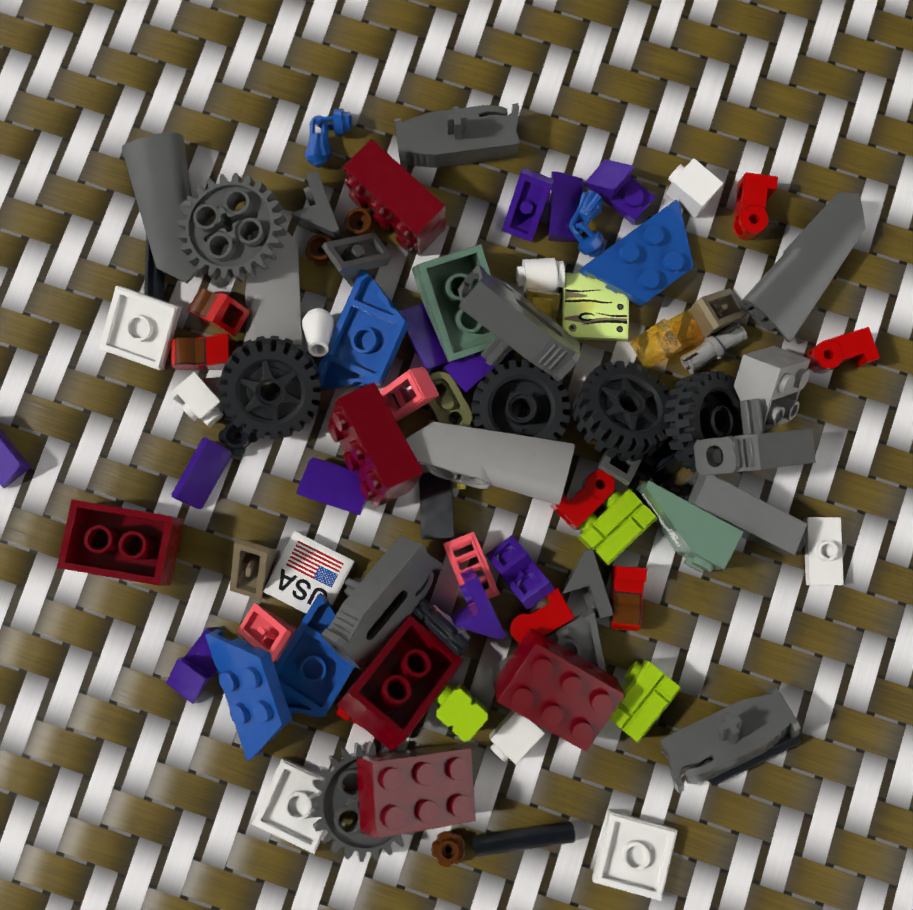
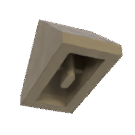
[686,288,747,341]
[230,539,278,600]

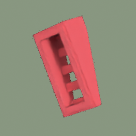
[380,367,439,422]
[443,531,500,606]

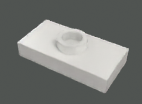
[803,517,844,585]

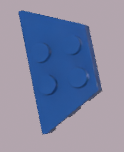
[579,199,694,306]
[318,269,410,390]
[275,593,355,717]
[205,629,292,760]

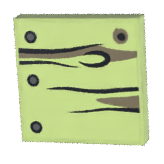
[562,273,629,342]

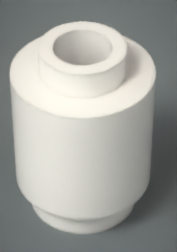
[516,258,565,293]

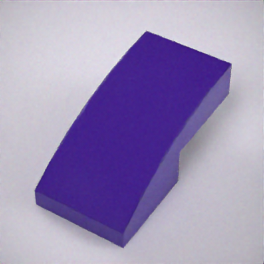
[444,349,516,393]
[485,535,555,610]

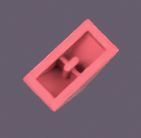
[236,602,297,662]

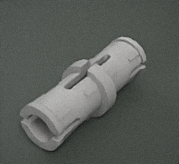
[680,321,748,374]

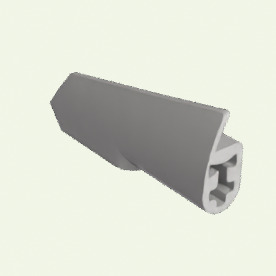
[244,225,303,347]
[406,422,575,505]

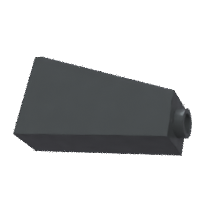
[678,472,807,556]

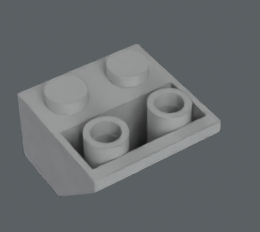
[734,346,810,431]

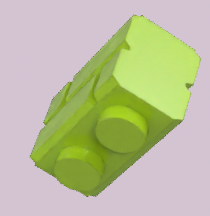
[577,489,658,566]
[609,659,682,744]
[434,682,488,742]

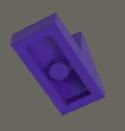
[584,159,655,225]
[501,168,554,242]
[450,568,506,639]
[166,627,217,704]

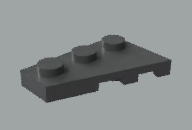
[498,608,606,672]

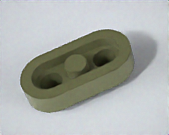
[428,372,472,427]

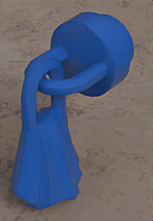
[304,108,352,167]
[569,191,605,257]

